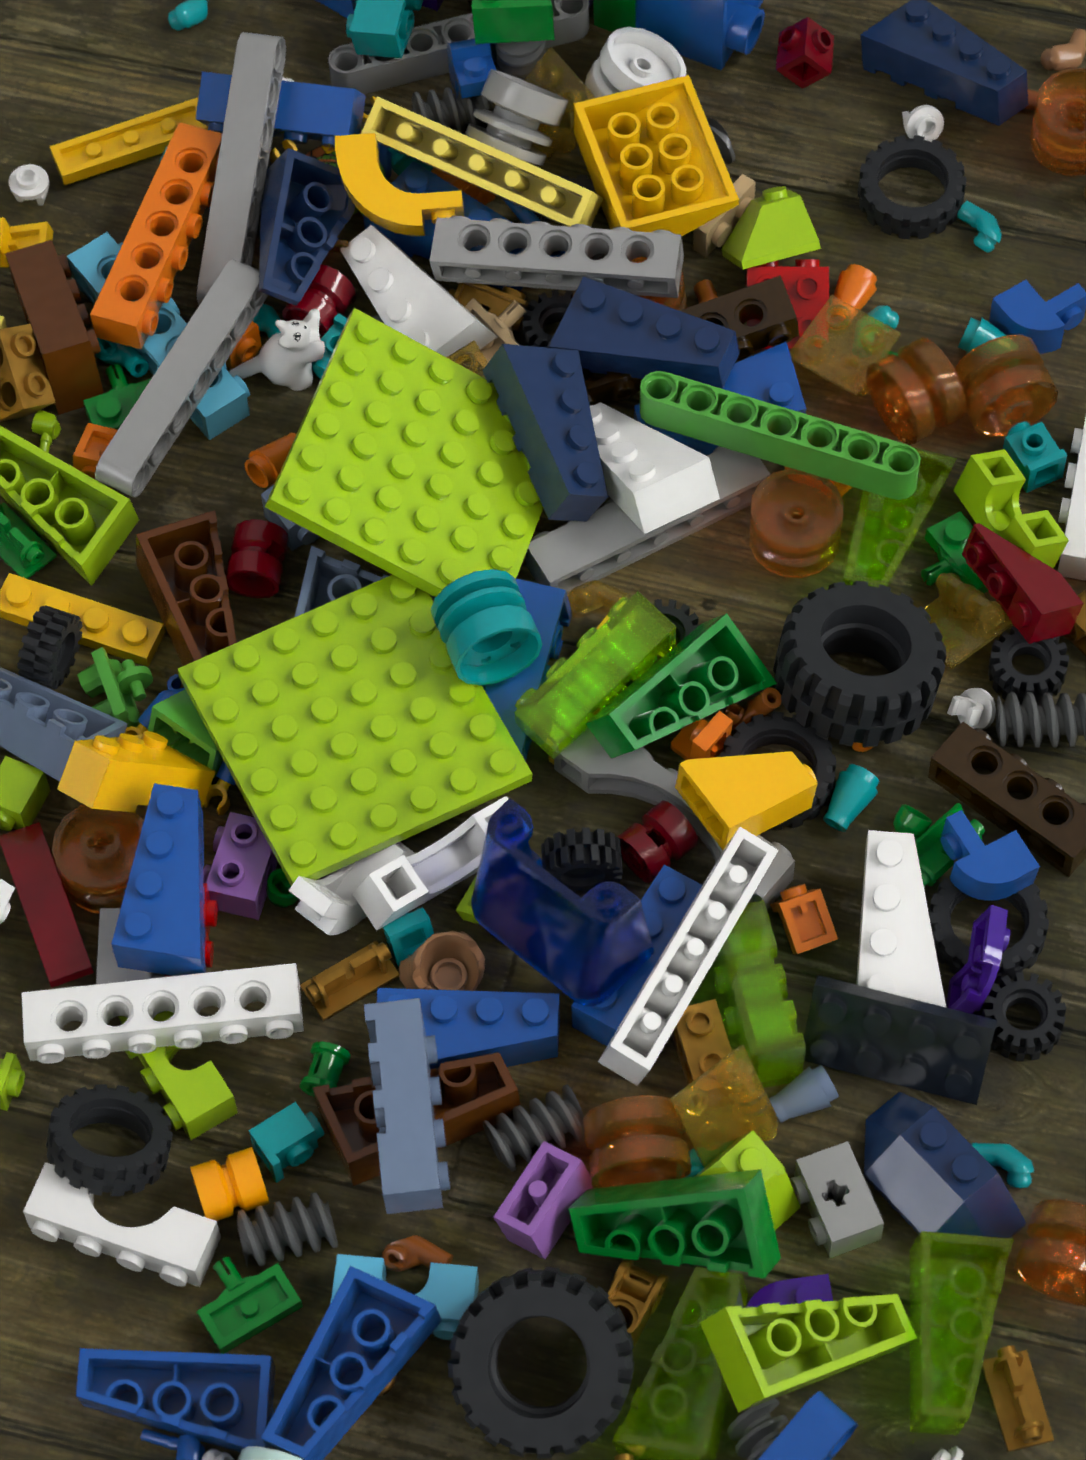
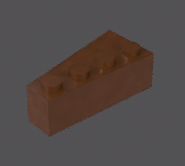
[5,240,104,414]
[136,510,237,666]
[312,1052,520,1187]

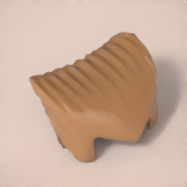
[398,931,485,991]

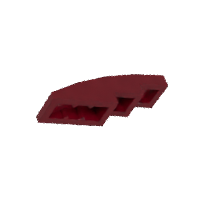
[0,822,94,988]

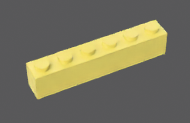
[361,96,603,227]

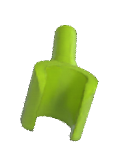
[32,410,61,453]

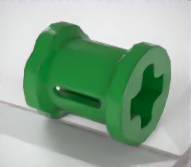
[299,1041,351,1097]

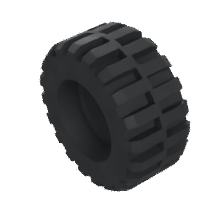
[773,581,947,747]
[448,1267,635,1459]

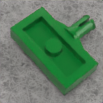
[83,364,152,430]
[921,511,988,599]
[197,1257,303,1354]

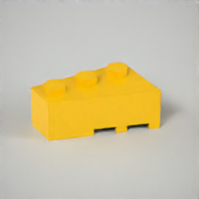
[57,731,216,813]

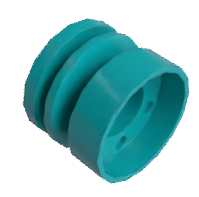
[431,569,543,685]

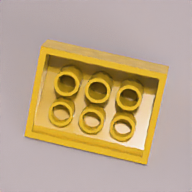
[574,75,739,237]

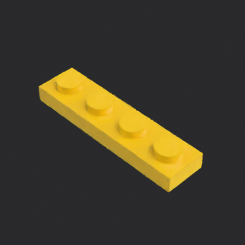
[50,97,208,186]
[0,573,165,667]

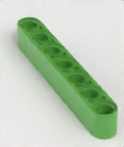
[640,371,921,500]

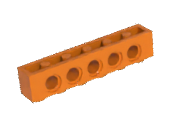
[90,122,222,350]

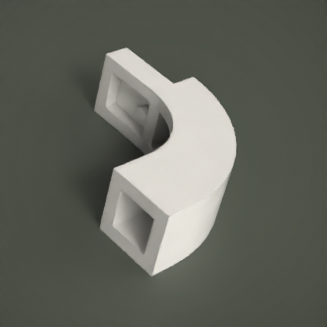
[289,842,416,935]

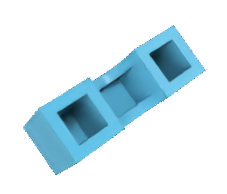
[331,1254,479,1340]

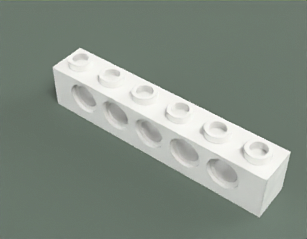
[598,827,779,1086]
[22,963,304,1064]

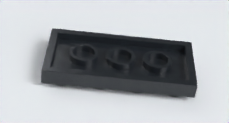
[799,975,997,1105]

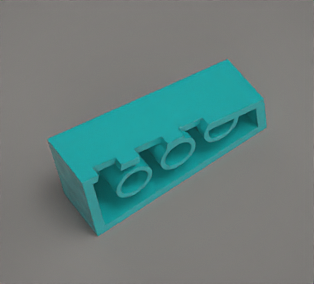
[346,0,423,59]

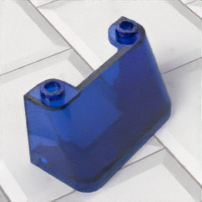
[471,798,654,1007]

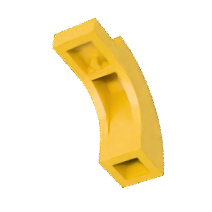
[334,133,464,236]

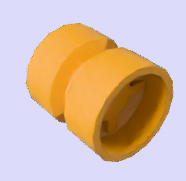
[190,1147,270,1221]

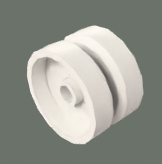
[585,27,687,100]

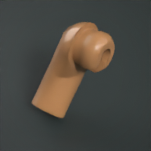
[1041,29,1086,71]

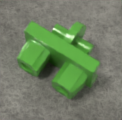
[77,647,153,727]

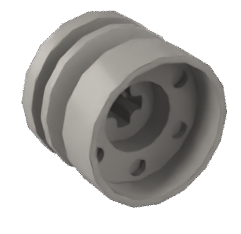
[465,69,569,165]

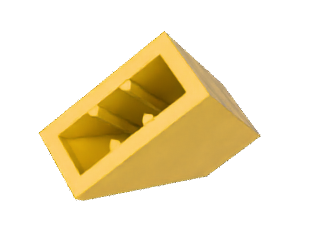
[675,751,818,850]

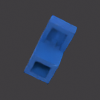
[447,38,496,99]
[989,280,1086,354]
[941,810,1040,901]

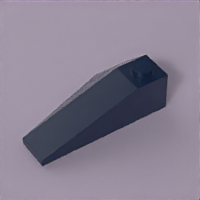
[259,148,355,306]

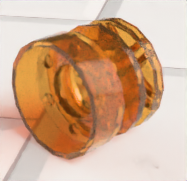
[1030,68,1086,176]

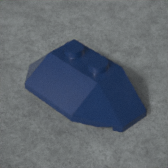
[864,1092,1026,1255]

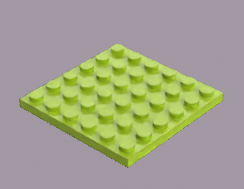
[265,308,543,597]
[178,574,533,886]

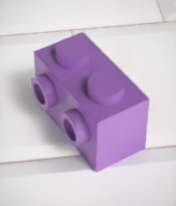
[203,812,278,920]
[494,1141,595,1260]

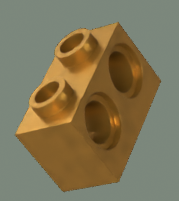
[0,324,56,422]
[672,999,741,1113]

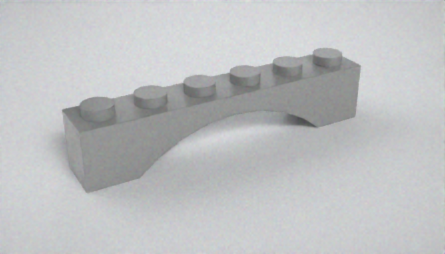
[554,713,795,917]

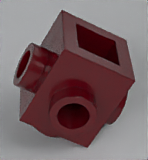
[776,17,834,89]

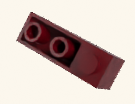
[962,523,1084,644]

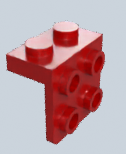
[746,259,829,349]

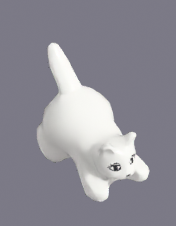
[229,309,325,391]

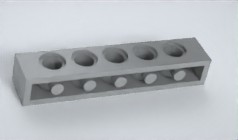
[430,215,684,298]

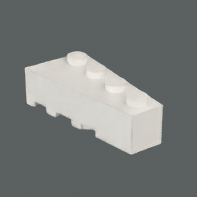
[340,225,497,365]
[590,402,720,534]
[856,830,946,1007]

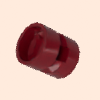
[282,265,356,339]
[225,519,289,598]
[617,800,698,883]

